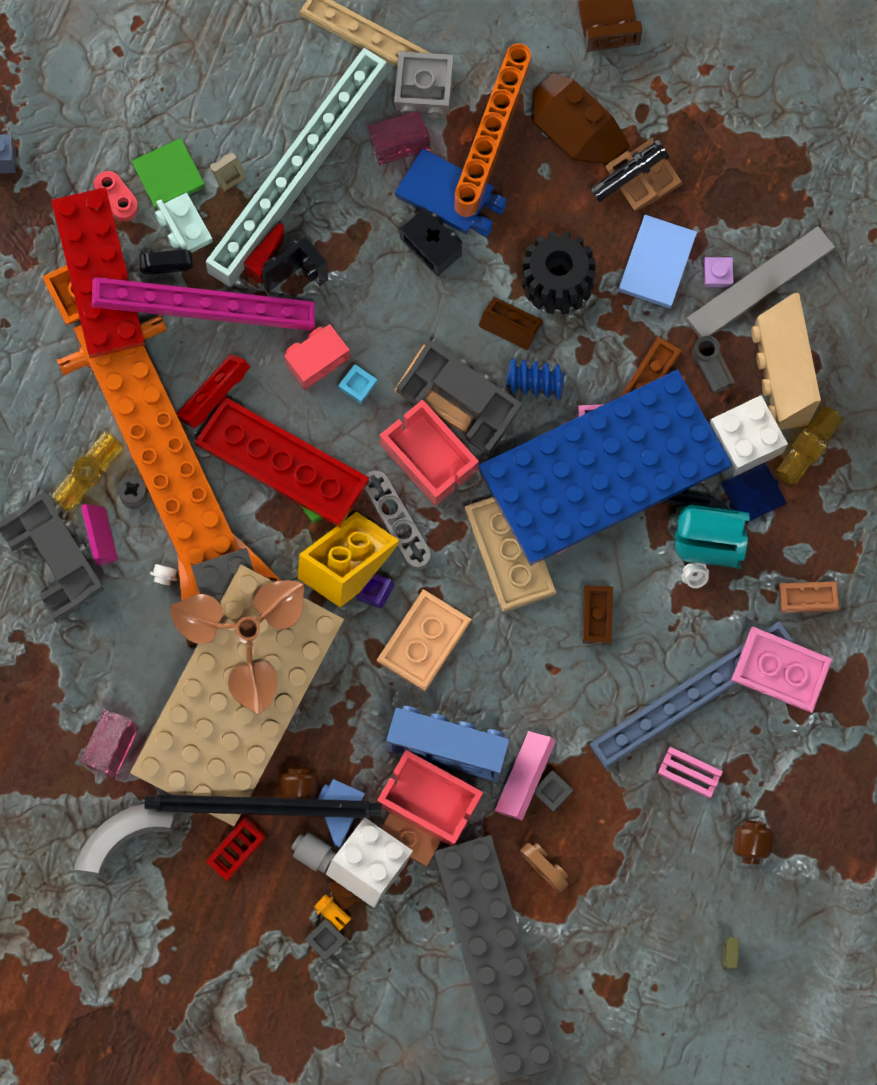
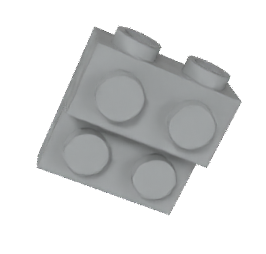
[394,51,454,119]

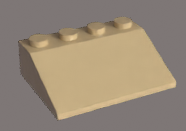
[751,293,821,430]

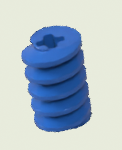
[506,358,565,400]

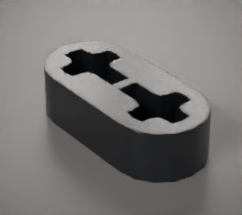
[139,250,193,274]

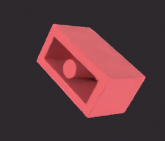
[284,324,350,390]

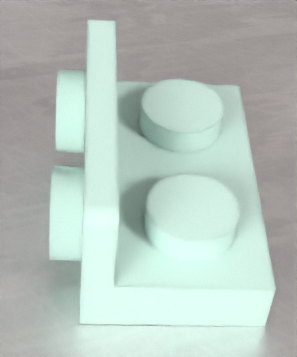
[155,193,213,253]

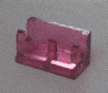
[368,111,431,166]
[80,709,139,780]

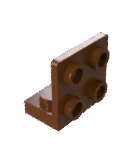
[578,0,643,52]

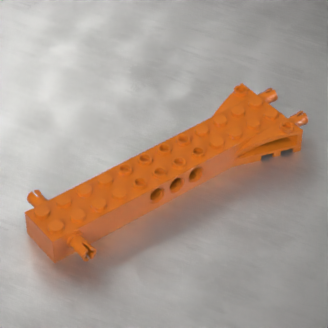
[57,315,281,647]

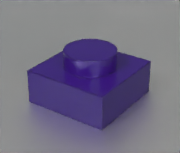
[355,574,395,609]

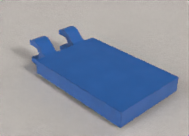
[395,148,507,237]

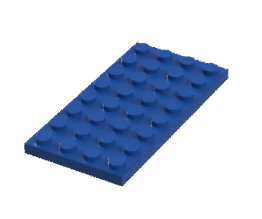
[478,369,732,566]

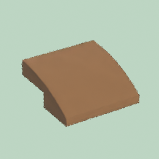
[605,138,683,211]

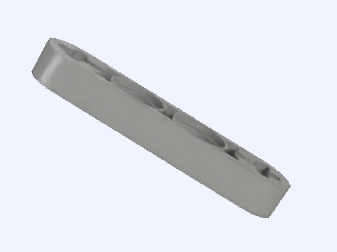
[364,470,431,570]

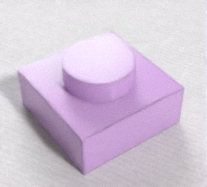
[704,257,733,287]

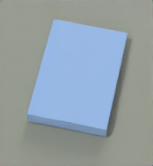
[618,215,697,309]

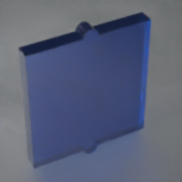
[721,463,787,524]

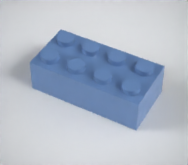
[386,706,510,783]

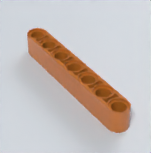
[454,43,531,217]

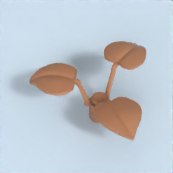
[170,580,305,714]

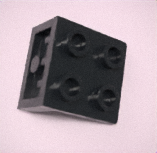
[262,236,328,292]

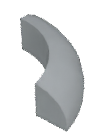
[73,804,178,878]

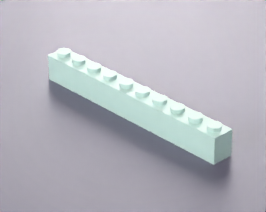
[206,48,387,288]

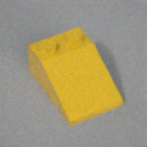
[297,512,399,608]

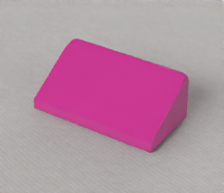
[81,504,118,566]

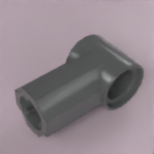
[691,335,735,394]

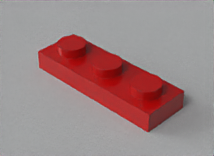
[176,354,251,428]

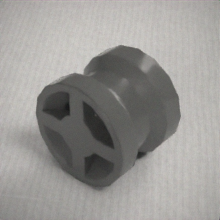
[118,475,148,509]

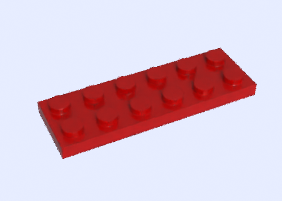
[51,187,145,358]
[195,397,370,528]

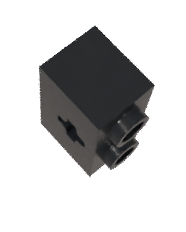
[400,207,462,277]

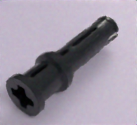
[590,138,670,203]

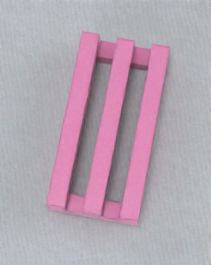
[657,747,723,799]

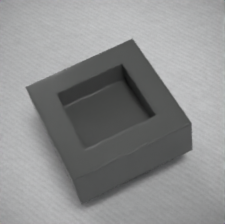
[534,770,575,812]
[305,919,347,962]

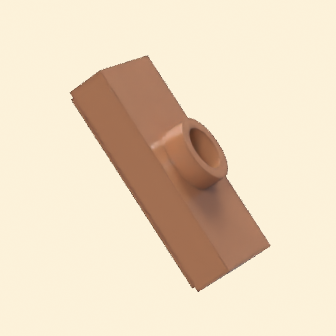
[779,581,839,614]
[381,813,441,868]

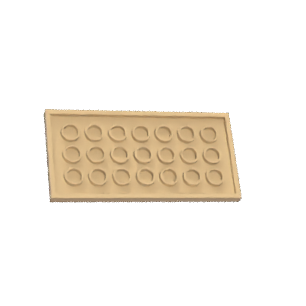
[130,564,344,827]

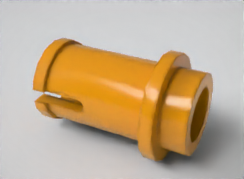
[314,894,352,931]

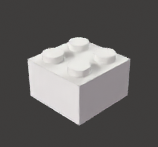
[709,396,788,477]
[326,818,413,908]

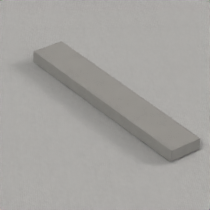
[686,226,835,338]

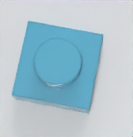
[338,364,378,404]

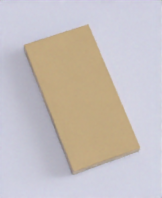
[464,497,556,613]

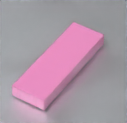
[495,731,556,820]

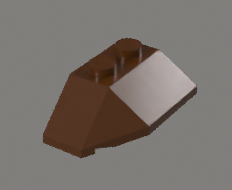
[533,73,630,165]

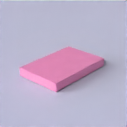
[731,627,832,713]

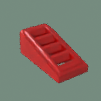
[244,223,285,285]
[205,817,269,881]

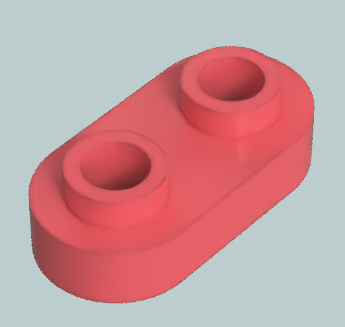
[94,171,138,222]

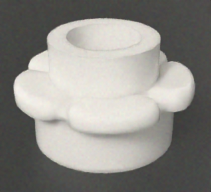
[681,563,709,588]
[150,564,177,586]

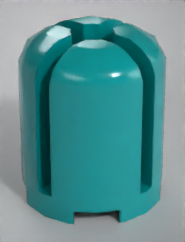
[674,505,750,569]

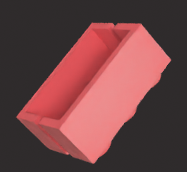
[380,400,479,506]
[377,750,483,847]

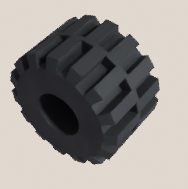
[522,231,596,315]

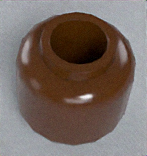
[280,767,318,799]
[733,820,773,864]

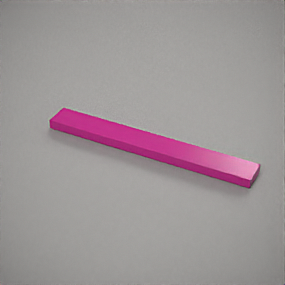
[92,277,315,331]

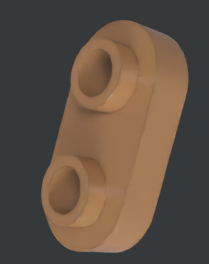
[519,843,569,893]

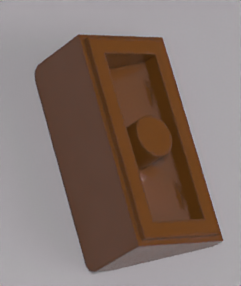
[479,297,543,350]

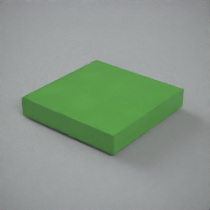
[131,138,205,210]

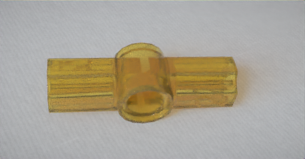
[775,406,844,487]
[51,431,124,513]

